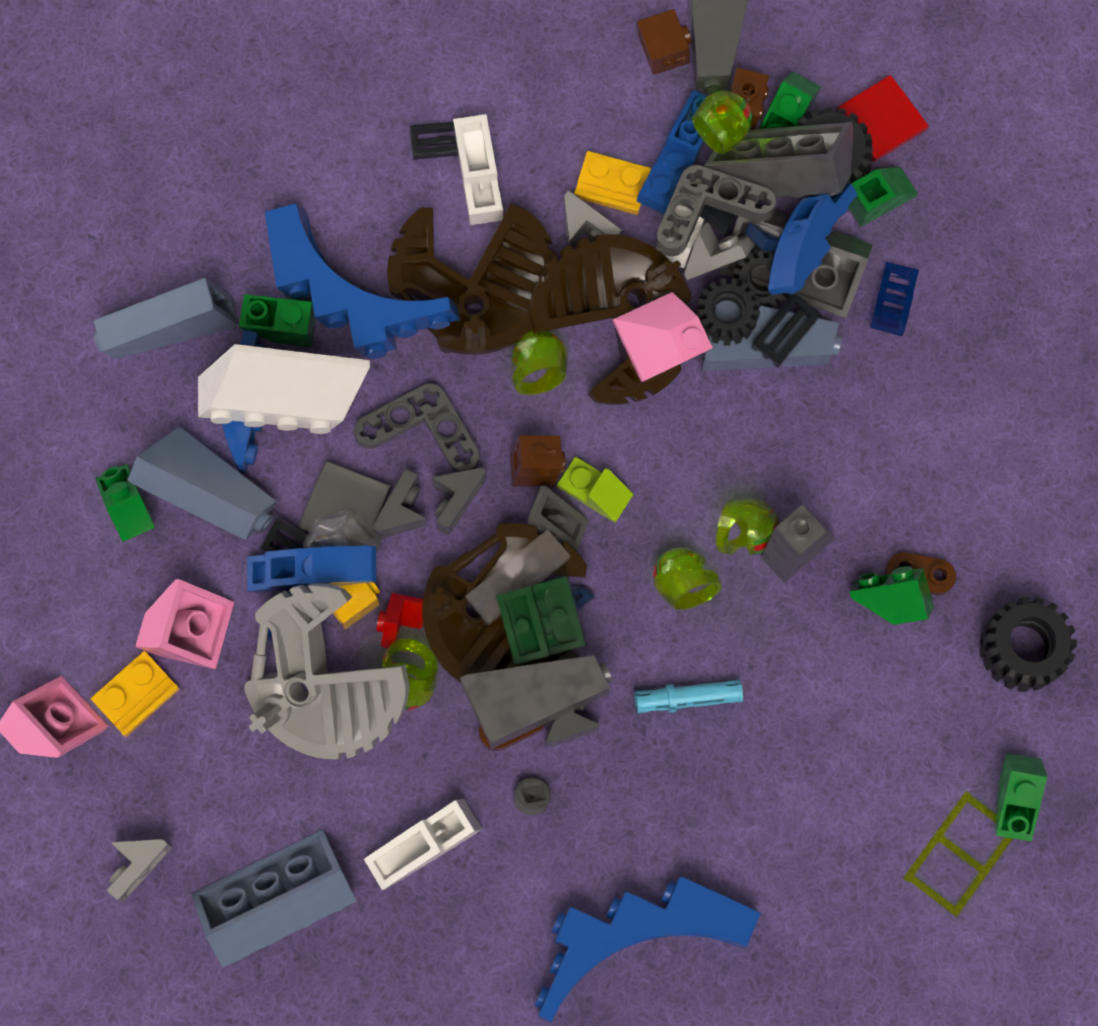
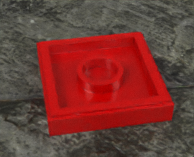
[836,75,929,163]

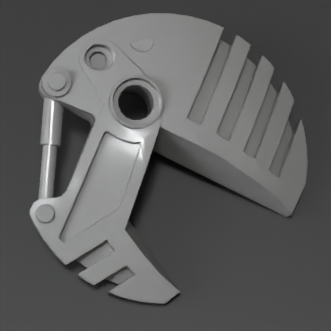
[244,584,409,759]

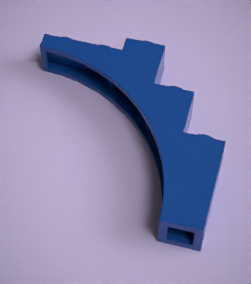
[265,203,460,359]
[534,876,761,1023]

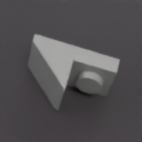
[563,190,622,247]
[684,222,755,280]
[107,839,172,903]

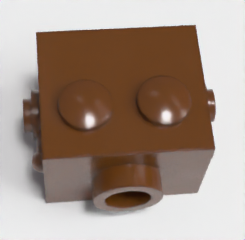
[637,9,692,75]
[723,67,770,130]
[510,435,566,487]

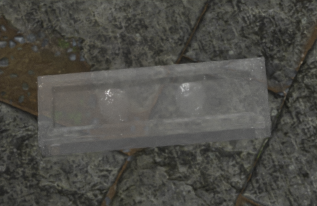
[466,529,570,625]

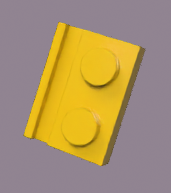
[574,151,651,215]
[90,651,180,737]

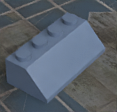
[191,829,356,968]

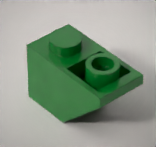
[759,71,821,129]
[848,167,918,227]
[239,294,316,348]
[95,464,155,542]
[849,566,934,625]
[995,753,1047,842]

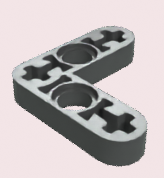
[656,165,776,257]
[354,383,479,472]

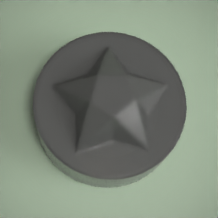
[513,778,551,815]

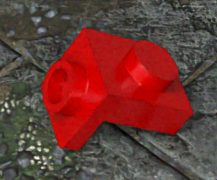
[376,593,423,650]

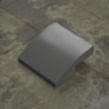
[298,461,392,546]

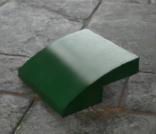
[496,576,587,665]

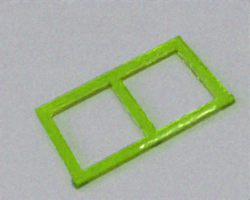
[903,791,1013,917]

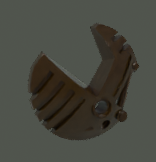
[387,203,557,355]
[529,234,691,405]
[422,523,587,684]

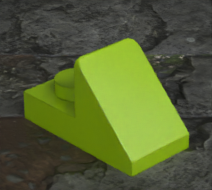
[557,457,634,523]

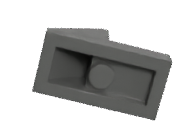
[432,468,487,536]
[371,469,426,539]
[545,705,600,747]

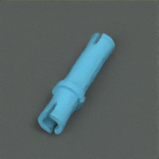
[634,679,743,714]

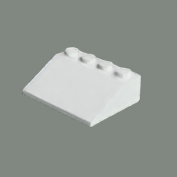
[198,344,370,434]

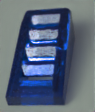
[870,262,919,337]

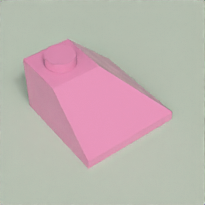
[612,292,713,382]
[135,579,234,669]
[0,676,108,758]

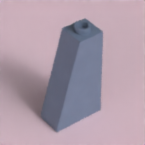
[94,278,239,359]
[702,301,842,371]
[127,427,276,540]

